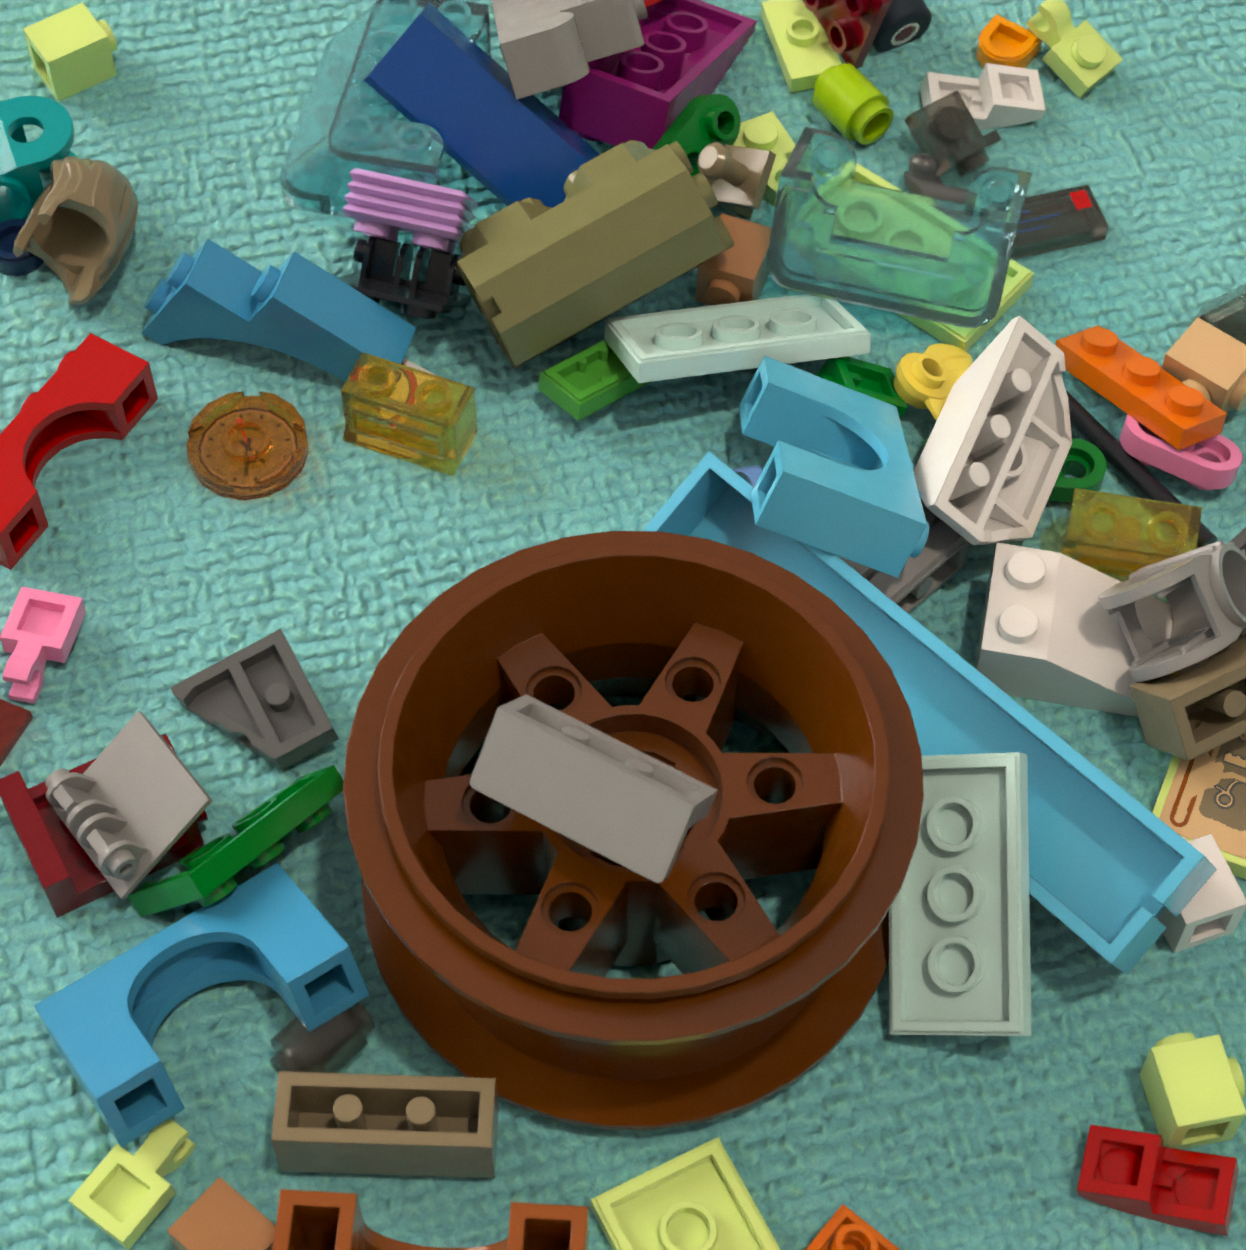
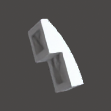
[919,63,1046,130]

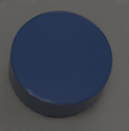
[0,219,44,276]

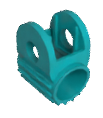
[0,96,77,223]

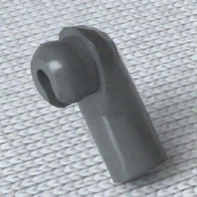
[904,154,978,219]

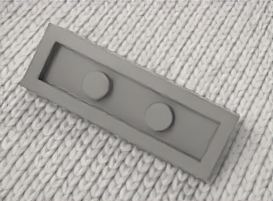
[470,694,718,883]

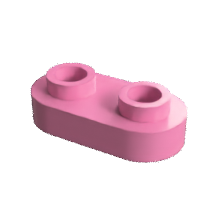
[1119,415,1243,491]

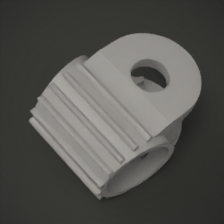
[1097,540,1246,682]

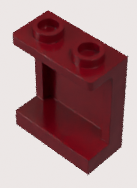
[0,733,208,918]

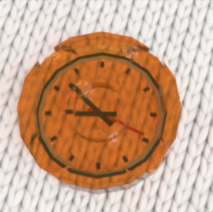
[187,391,309,501]

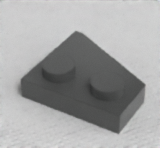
[170,629,339,770]

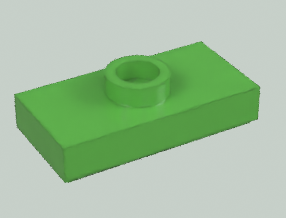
[538,340,650,421]

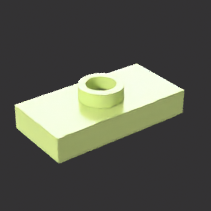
[761,0,842,93]

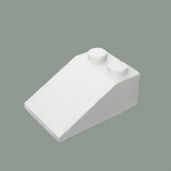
[975,542,1173,717]

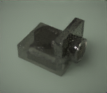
[904,90,1002,178]

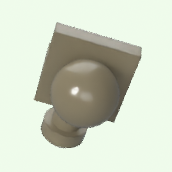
[697,142,776,219]

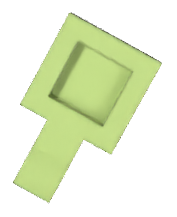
[1026,0,1123,99]
[69,1118,196,1250]

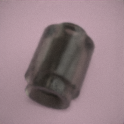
[270,1002,375,1073]

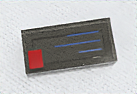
[979,184,1109,259]

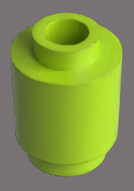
[812,63,894,145]

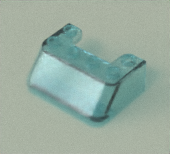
[279,0,491,218]

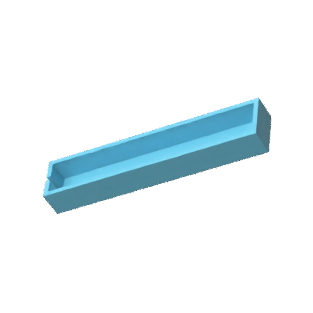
[642,451,1217,975]

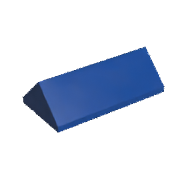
[364,3,600,207]

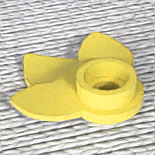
[893,343,973,421]

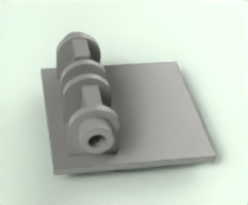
[45,711,213,900]

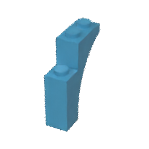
[142,239,417,397]

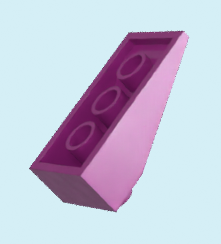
[559,0,757,149]

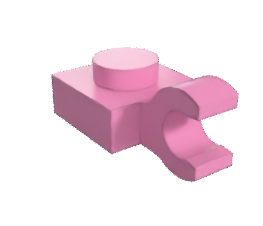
[0,587,86,704]

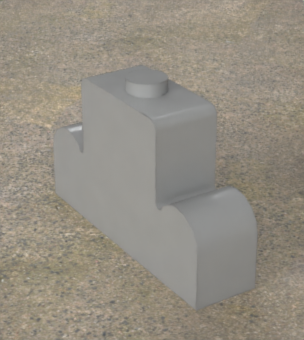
[491,0,648,100]

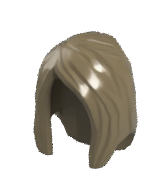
[13,156,139,306]

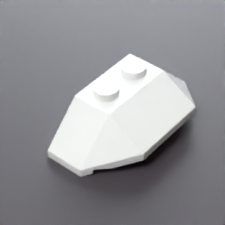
[913,316,1072,545]

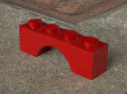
[0,333,158,570]

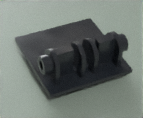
[338,236,472,319]

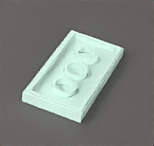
[604,291,871,383]
[889,752,1031,1036]

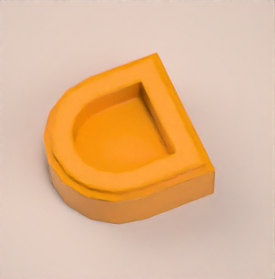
[976,14,1042,68]

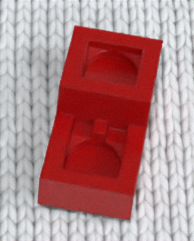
[1077,1125,1239,1236]

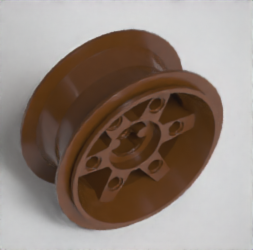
[343,531,924,1130]

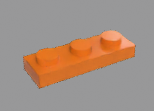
[1055,325,1227,450]

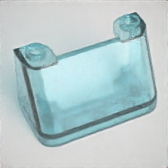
[767,127,1032,328]

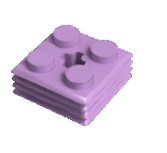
[341,168,479,254]

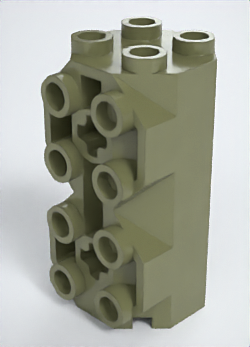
[457,140,734,370]

